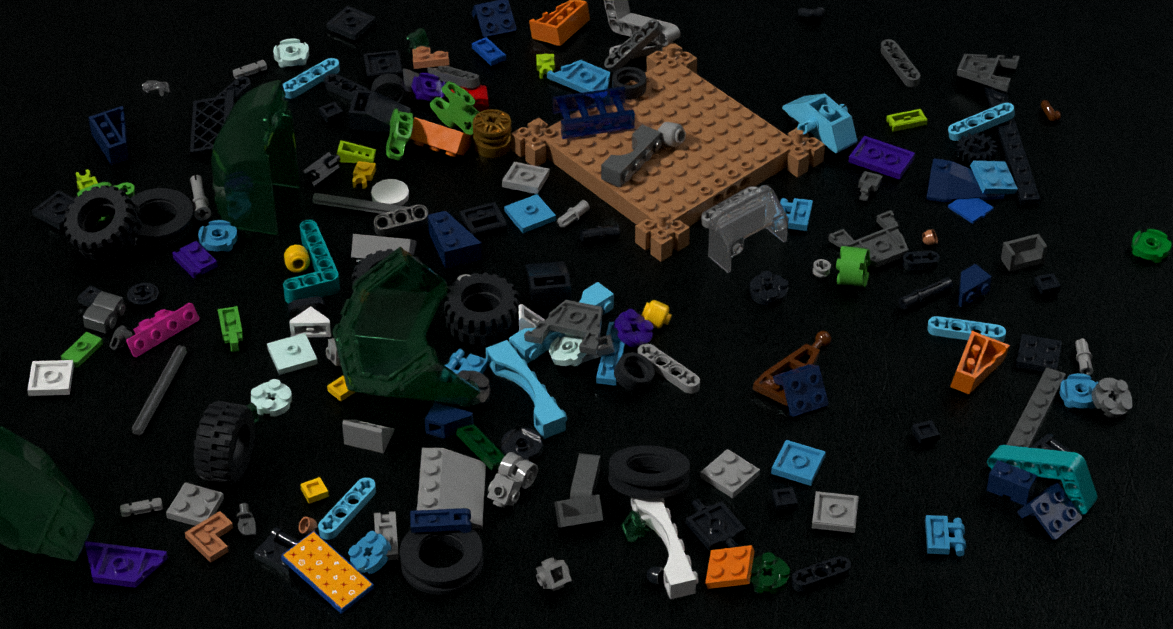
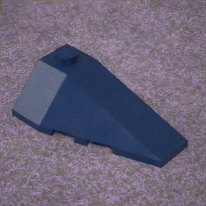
[927,159,1005,202]

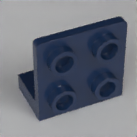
[472,0,517,38]
[773,364,829,417]
[1017,483,1082,540]

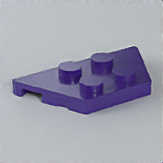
[85,541,168,588]

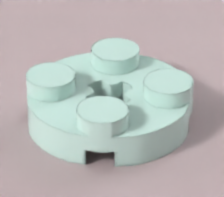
[273,39,309,67]
[549,334,587,366]
[251,379,292,416]

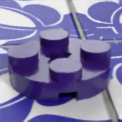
[411,73,446,101]
[614,309,653,348]

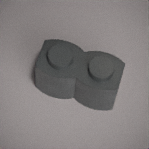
[83,291,126,334]

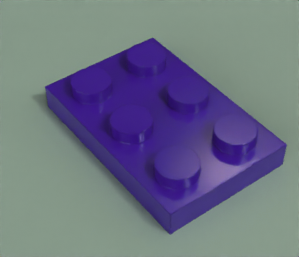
[849,136,915,180]

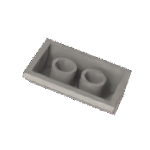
[351,234,417,262]

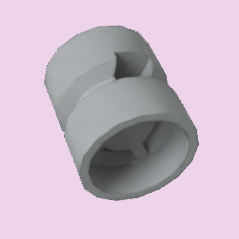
[498,452,538,489]

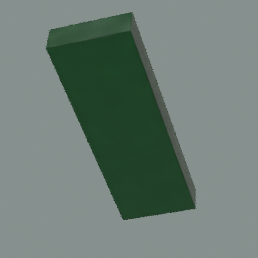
[456,424,505,471]

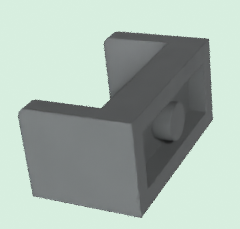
[1001,234,1047,272]
[554,495,603,527]

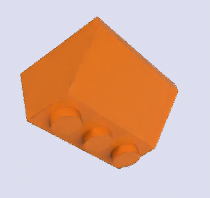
[410,117,473,157]

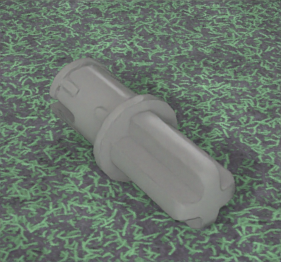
[557,200,590,228]
[1075,338,1093,375]

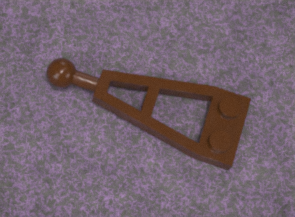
[753,331,831,406]

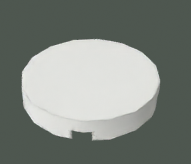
[371,179,409,205]

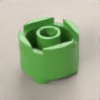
[836,246,870,287]

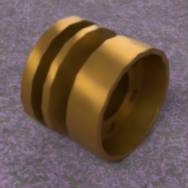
[473,109,512,158]

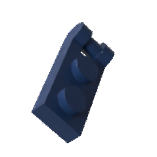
[410,508,472,533]

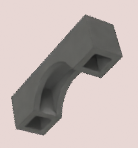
[601,124,662,187]

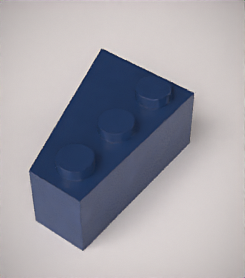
[89,106,129,165]
[427,211,482,269]

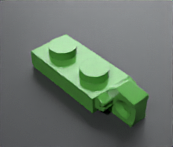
[218,306,243,352]

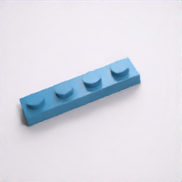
[596,322,626,386]

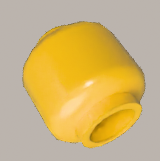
[284,245,310,273]
[641,300,672,329]

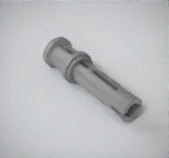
[190,175,211,221]

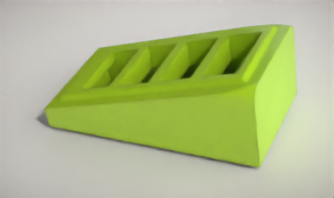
[337,140,376,163]

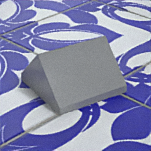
[342,420,394,453]

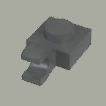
[858,171,882,201]

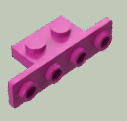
[126,303,200,357]

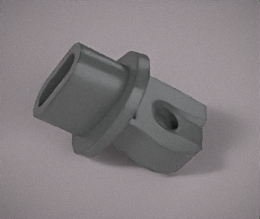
[110,325,132,349]
[237,503,256,536]

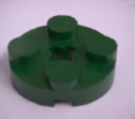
[748,552,790,594]

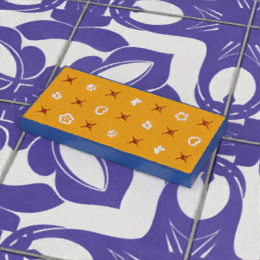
[281,531,374,614]

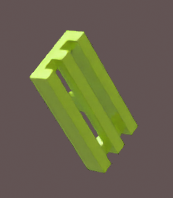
[886,109,927,132]

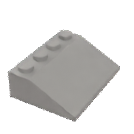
[417,448,486,529]

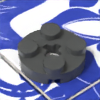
[1091,378,1133,418]

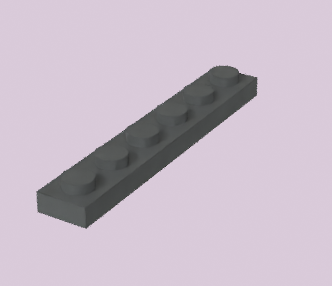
[1006,367,1066,448]

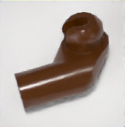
[1041,100,1061,122]

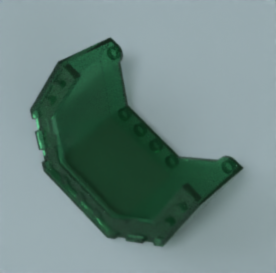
[332,247,480,405]

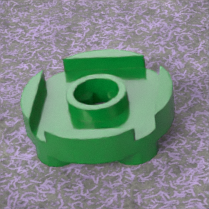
[1132,229,1172,263]

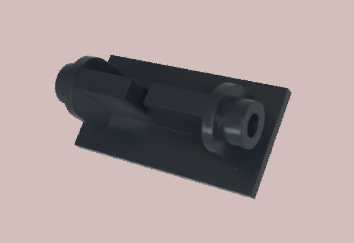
[303,152,341,186]

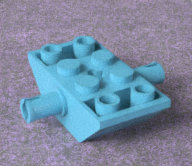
[782,93,857,153]

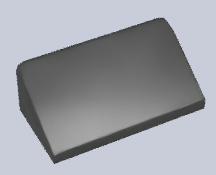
[403,69,419,101]

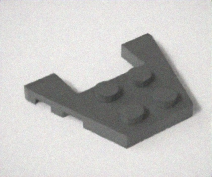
[957,54,1020,92]
[828,210,908,268]
[524,300,603,355]

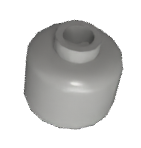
[658,122,686,147]

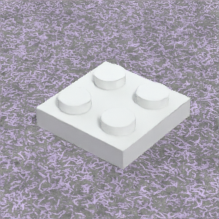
[27,360,74,396]

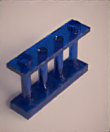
[553,87,635,139]

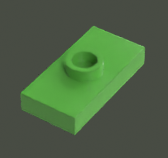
[61,332,103,368]

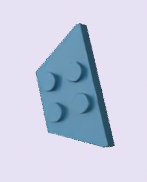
[547,60,610,99]

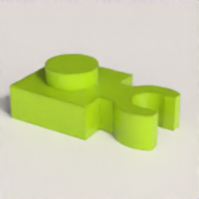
[536,54,555,79]
[76,169,98,191]

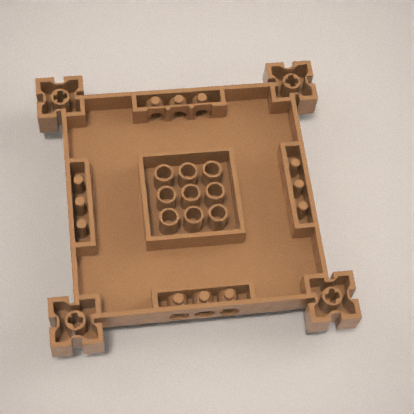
[511,42,825,262]

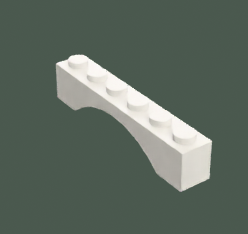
[631,497,698,599]

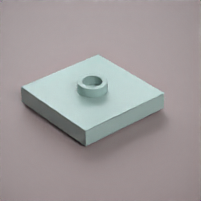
[267,333,318,375]

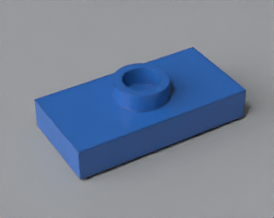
[472,37,506,66]

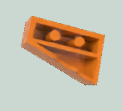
[529,0,590,46]
[950,331,1010,394]

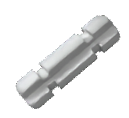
[233,60,267,79]
[120,498,163,517]

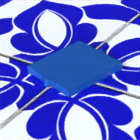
[948,198,994,224]

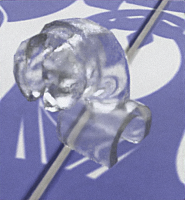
[142,80,170,96]

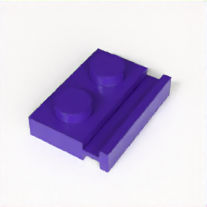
[173,241,218,278]

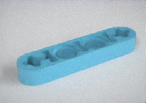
[282,58,340,99]
[948,103,1015,141]
[927,316,1006,342]
[318,478,376,540]

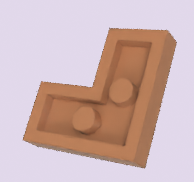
[412,46,449,69]
[185,511,233,562]

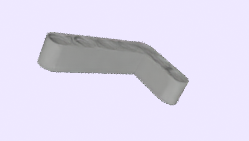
[604,0,680,46]

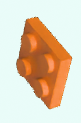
[705,545,755,589]

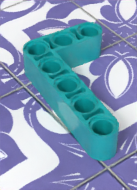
[283,220,340,304]
[987,445,1097,515]

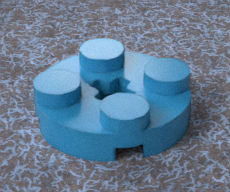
[198,220,238,252]
[1060,373,1098,409]
[348,531,391,575]

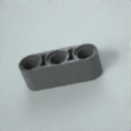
[374,205,428,237]
[570,453,601,499]

